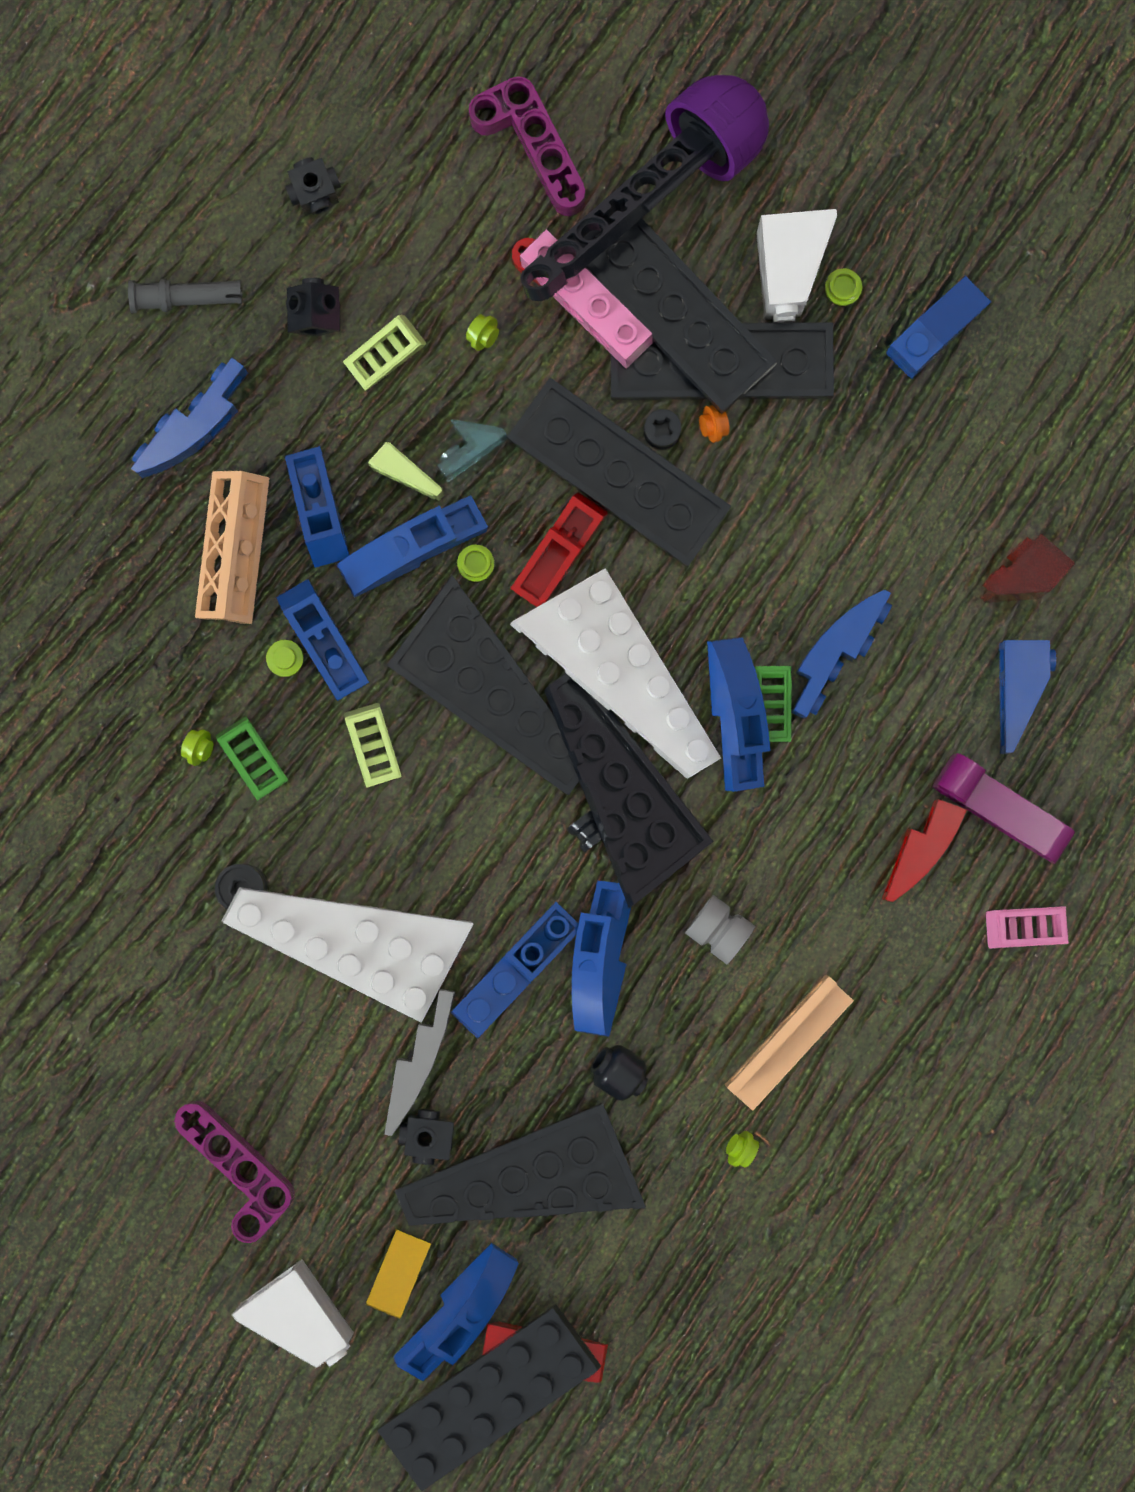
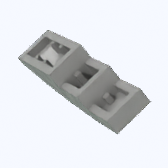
[384,989,456,1136]

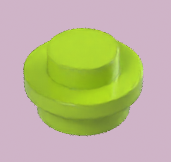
[825,268,862,306]
[466,314,499,351]
[457,544,494,582]
[266,640,304,677]
[181,729,214,766]
[726,1131,759,1168]

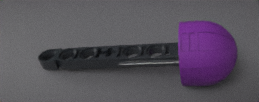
[520,75,769,301]

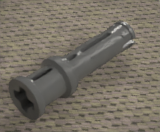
[128,278,242,314]

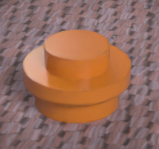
[699,405,730,443]

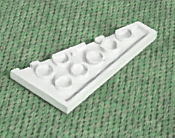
[510,568,721,779]
[222,887,474,1023]

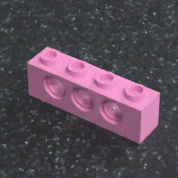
[520,229,653,369]

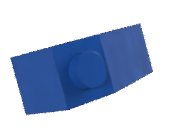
[886,276,991,379]
[285,446,350,568]
[276,579,369,701]
[999,640,1056,754]

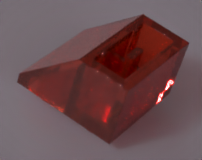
[980,534,1075,602]

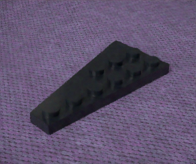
[387,575,579,796]
[544,673,714,908]
[395,1102,646,1226]

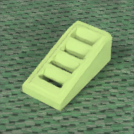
[343,315,426,391]
[368,442,444,501]
[344,703,402,788]

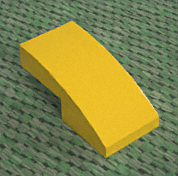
[366,1229,431,1319]

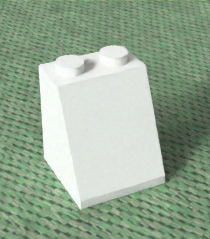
[756,209,837,323]
[232,1259,354,1368]

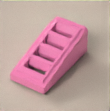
[986,907,1069,949]

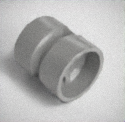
[685,895,756,964]

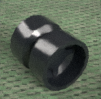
[215,864,269,909]

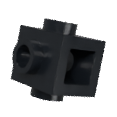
[285,158,341,216]
[286,278,341,337]
[398,1109,455,1165]

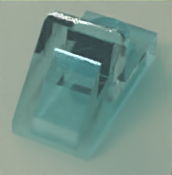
[437,419,507,482]

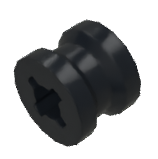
[644,409,681,450]
[567,811,602,853]

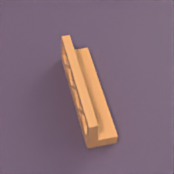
[195,471,269,624]
[725,975,854,1111]

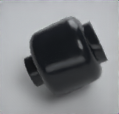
[590,1045,648,1101]

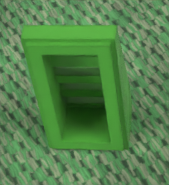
[755,666,792,742]
[215,716,289,801]

